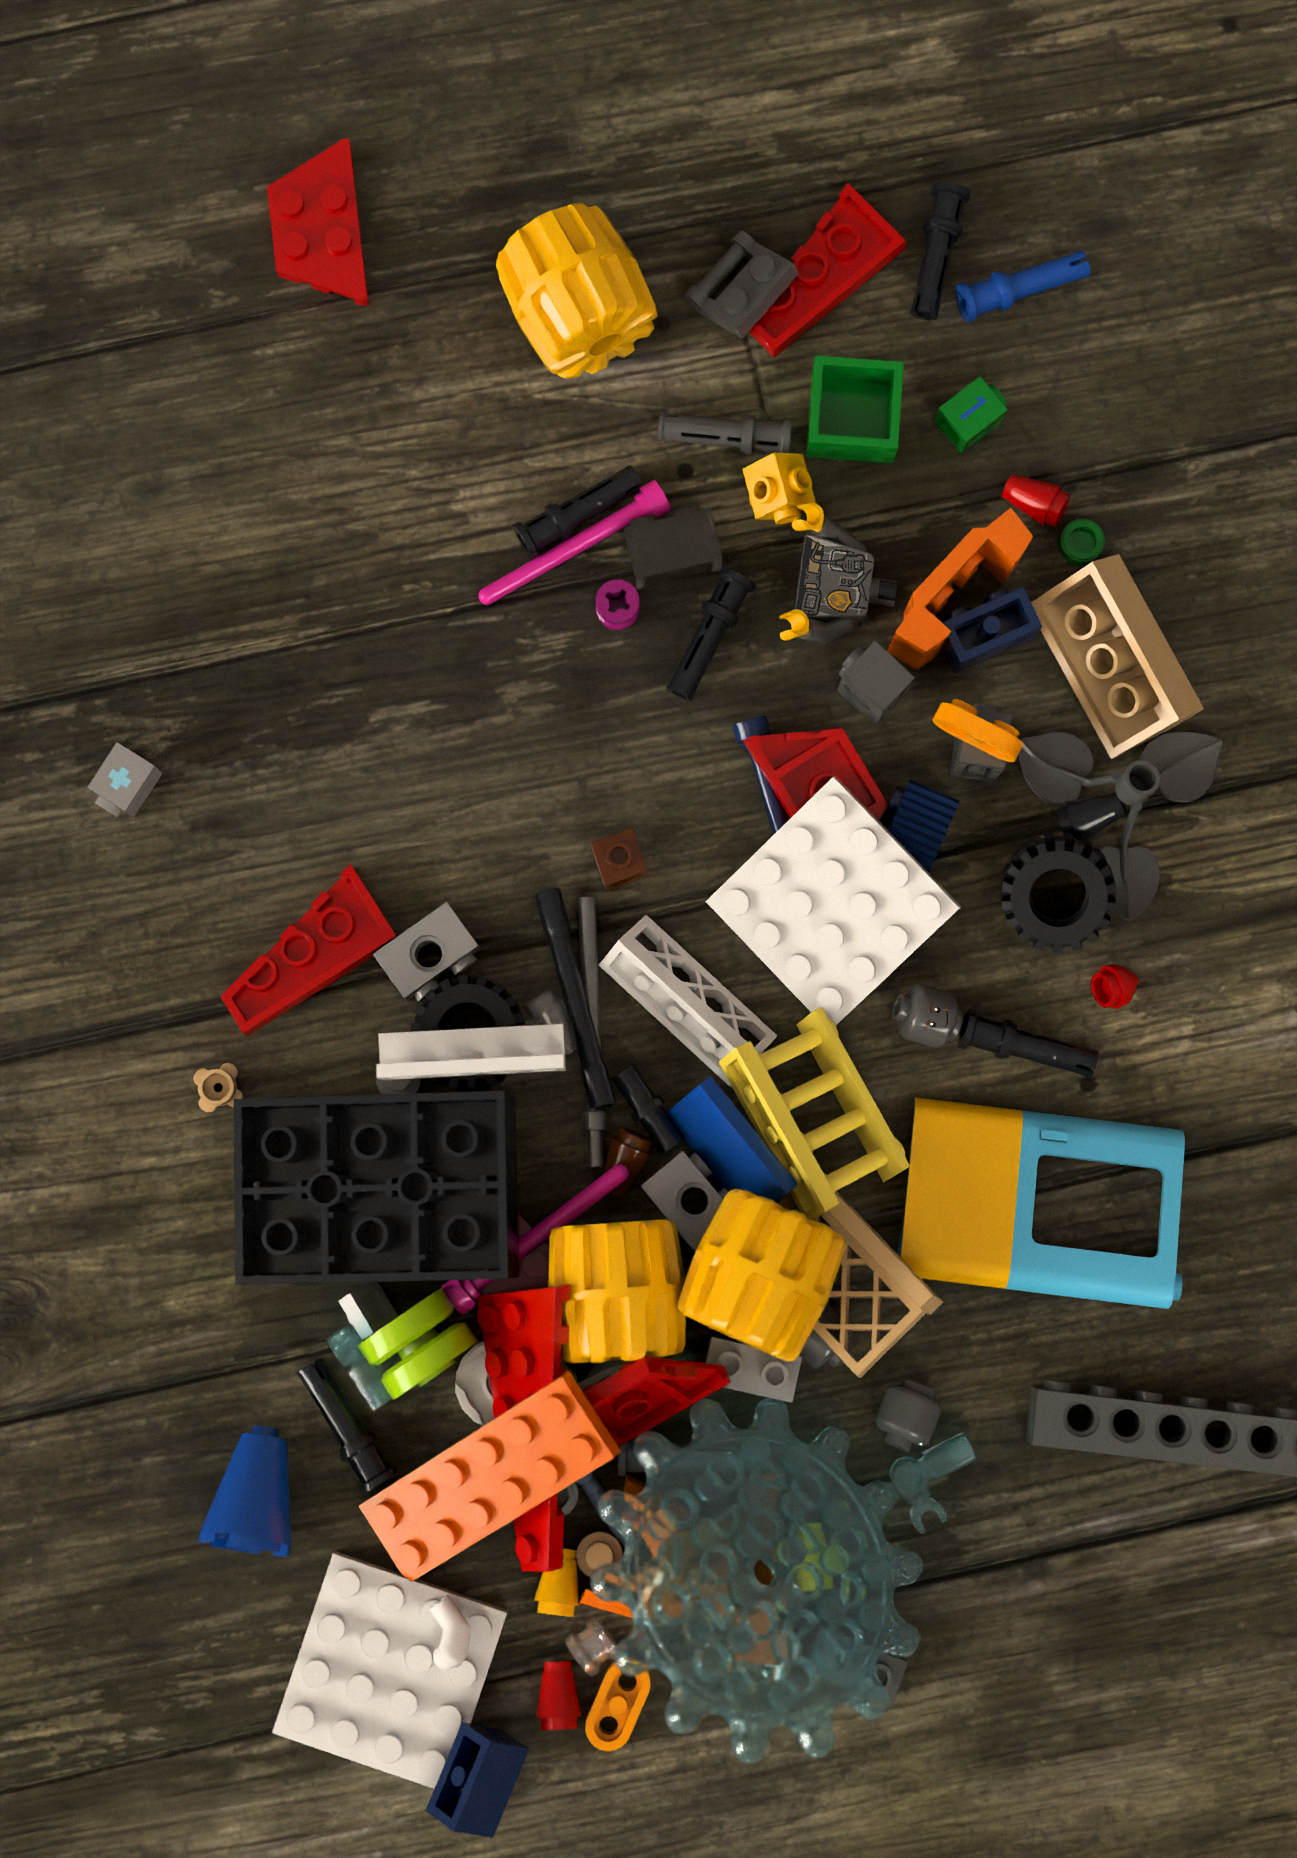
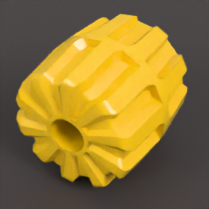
[496,203,657,378]
[678,1189,846,1361]
[548,1219,686,1363]

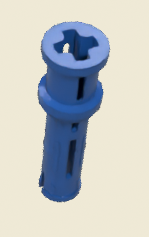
[955,250,1090,323]

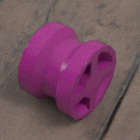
[596,579,639,630]

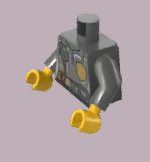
[779,502,897,644]

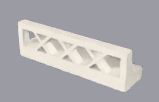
[599,915,777,1087]
[376,1024,566,1081]

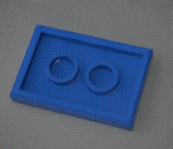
[667,1076,797,1202]

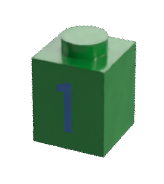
[934,376,1008,454]

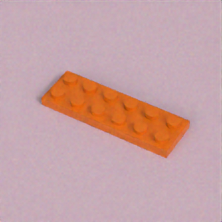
[359,1371,621,1582]

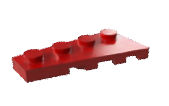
[749,183,906,358]
[220,864,397,1037]

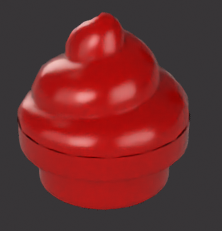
[1091,964,1139,1009]

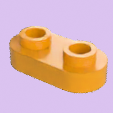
[932,699,1023,762]
[585,1657,651,1751]

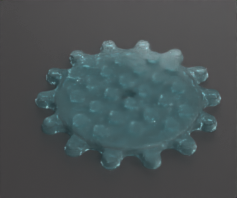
[591,1397,923,1764]

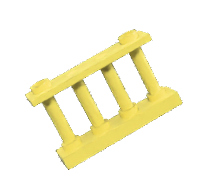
[719,1007,911,1220]

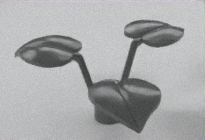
[1018,732,1222,920]

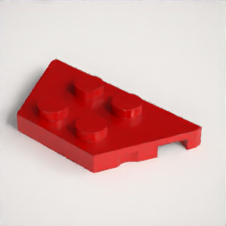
[267,138,369,306]
[743,728,888,821]
[582,1357,731,1447]

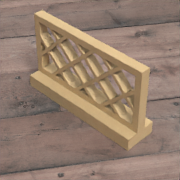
[778,1191,943,1378]

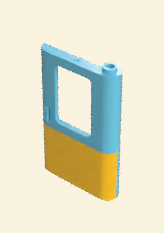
[896,1097,1185,1309]

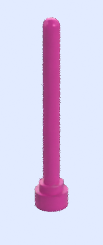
[478,480,672,605]
[442,1164,629,1315]

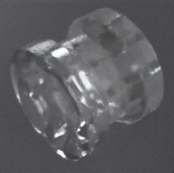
[564,1616,621,1677]

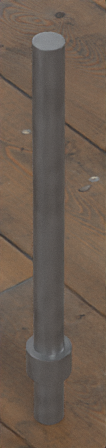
[578,897,608,1167]

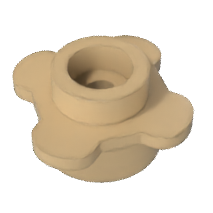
[193,1063,243,1112]

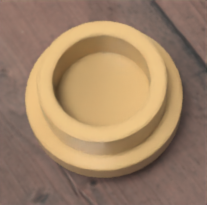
[576,1531,622,1579]

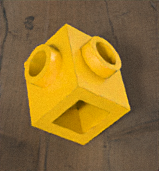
[742,452,816,525]

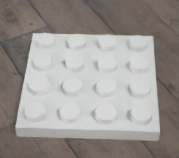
[706,776,961,1025]
[272,1551,508,1789]

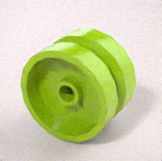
[358,1288,478,1400]

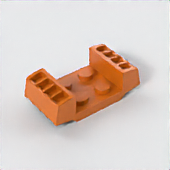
[887,508,1033,670]

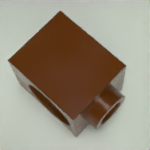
[590,828,648,892]

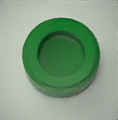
[1058,519,1105,566]

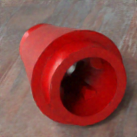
[1001,474,1071,527]
[536,1661,582,1730]

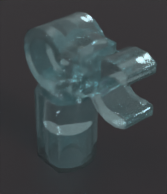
[327,1323,392,1411]
[890,1432,978,1534]

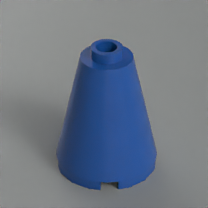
[198,1426,292,1557]

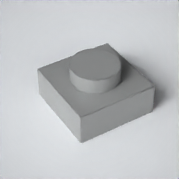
[338,1282,399,1340]

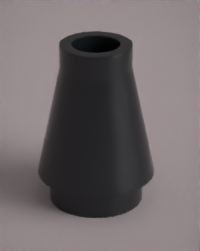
[1056,792,1127,840]

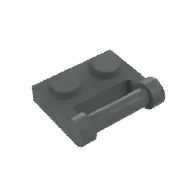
[683,230,799,339]

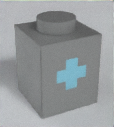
[87,743,163,818]

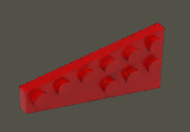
[477,1284,570,1572]

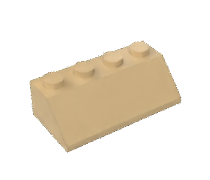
[1031,554,1204,759]

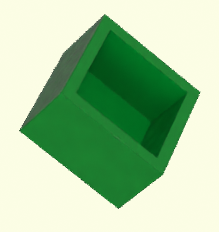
[805,355,904,464]

